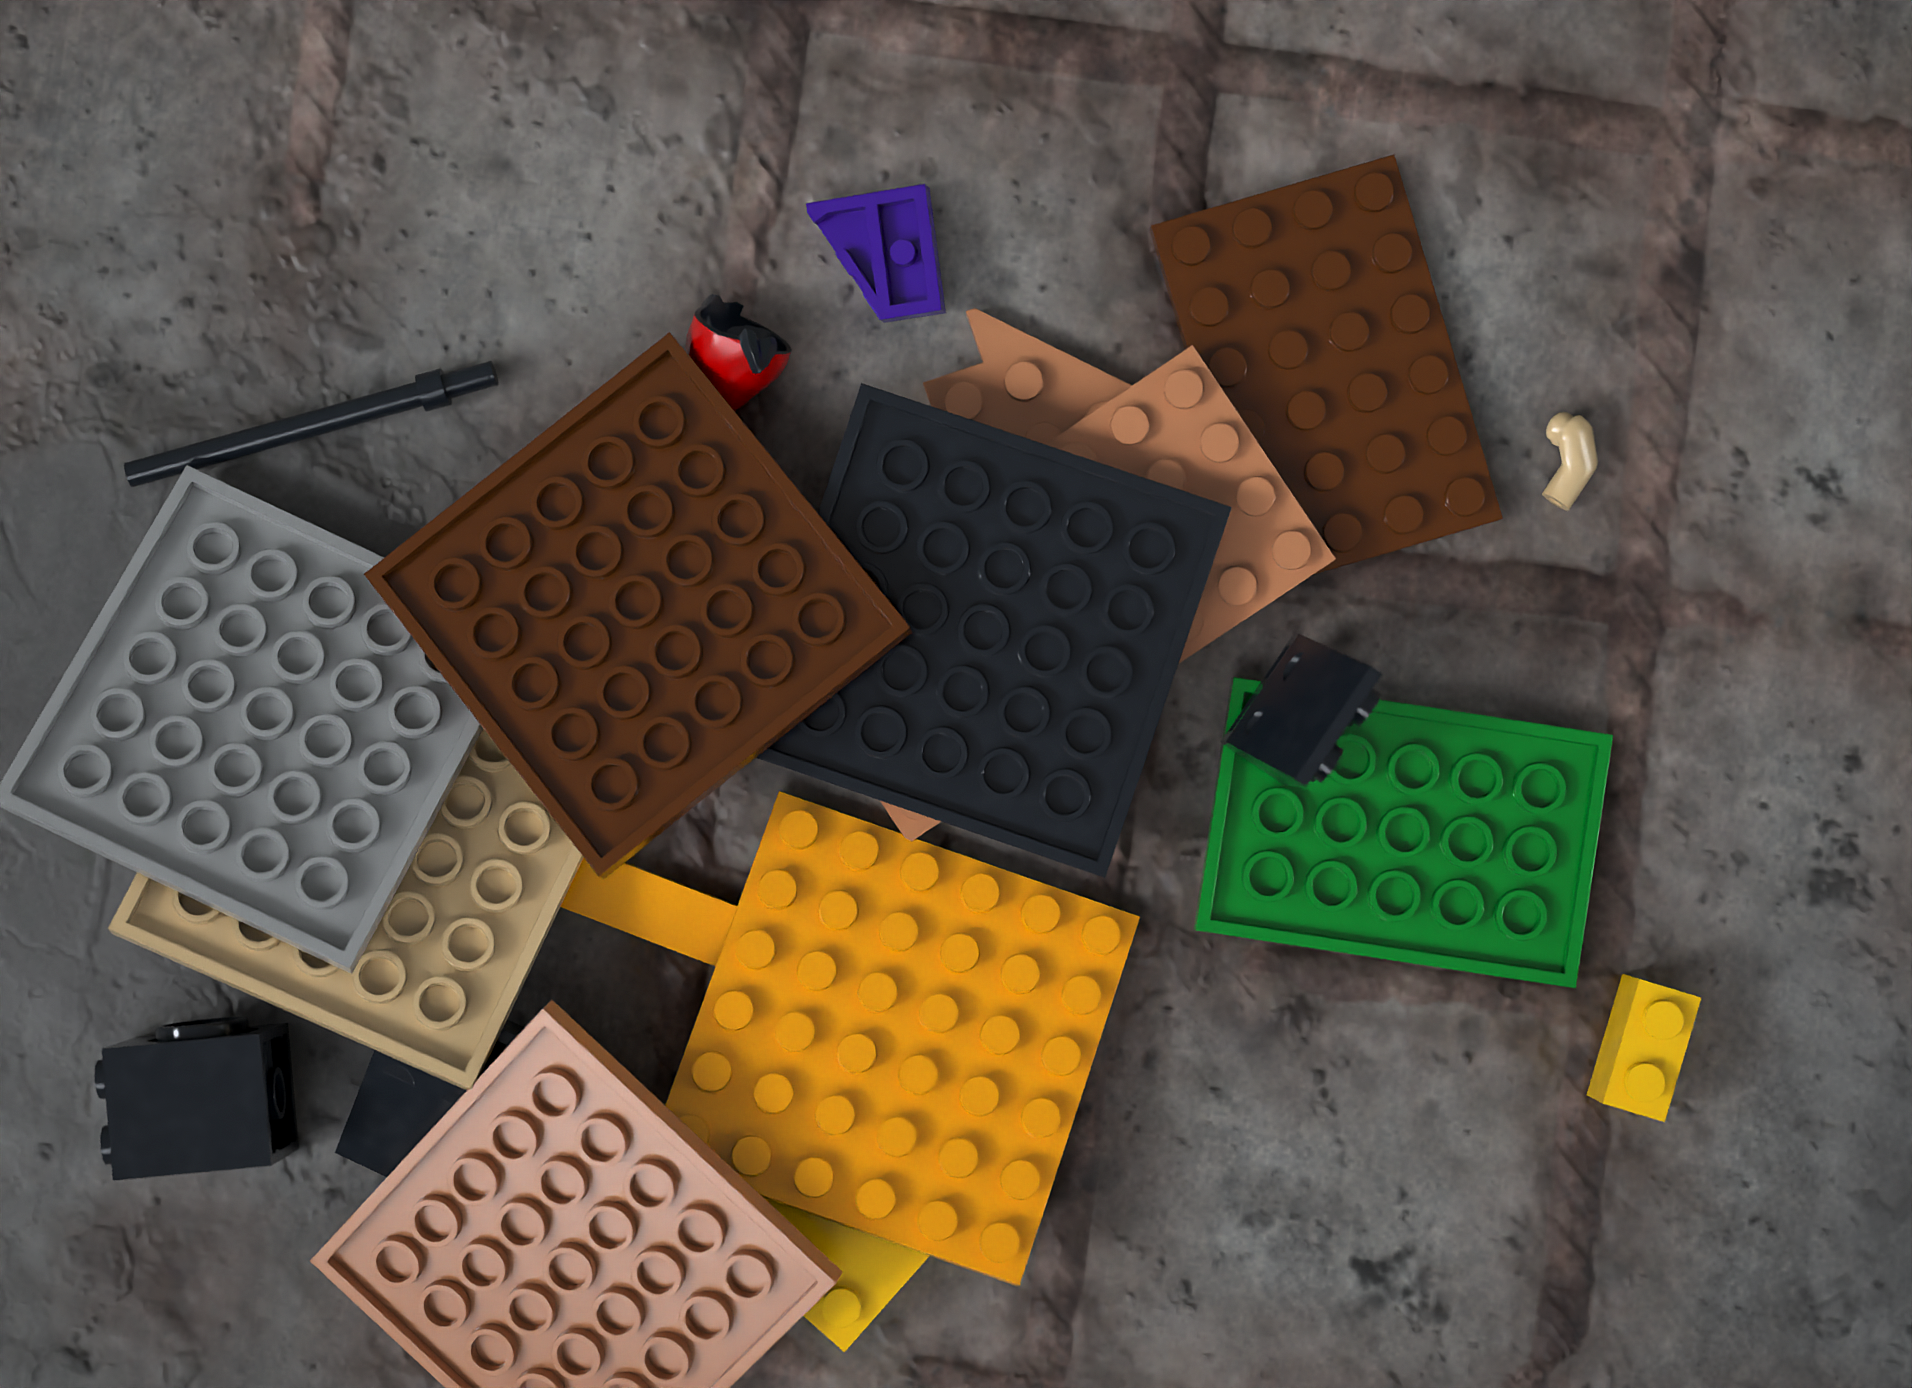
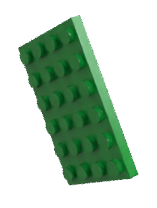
[1194,677,1613,988]

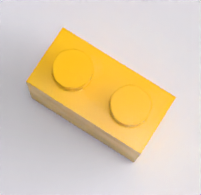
[1586,974,1701,1122]

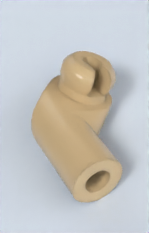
[1542,412,1598,511]

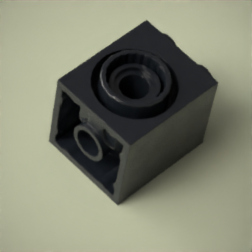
[94,1017,299,1181]

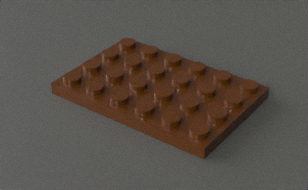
[1149,154,1503,575]

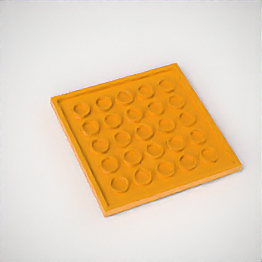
[665,791,1140,1286]

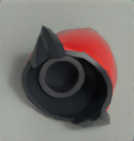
[685,294,792,411]

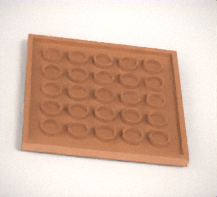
[310,1000,843,1388]

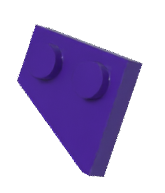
[806,184,946,323]

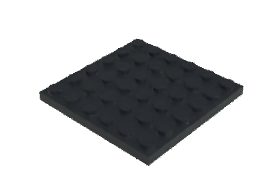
[756,383,1232,878]

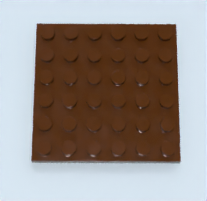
[364,332,912,879]

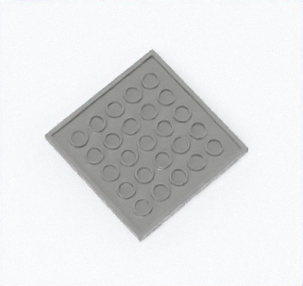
[0,465,483,974]

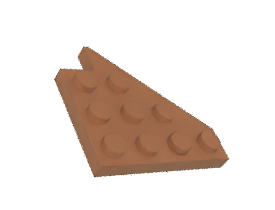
[923,308,1132,444]

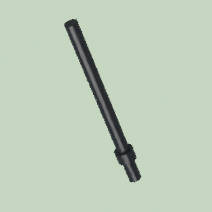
[124,361,499,487]

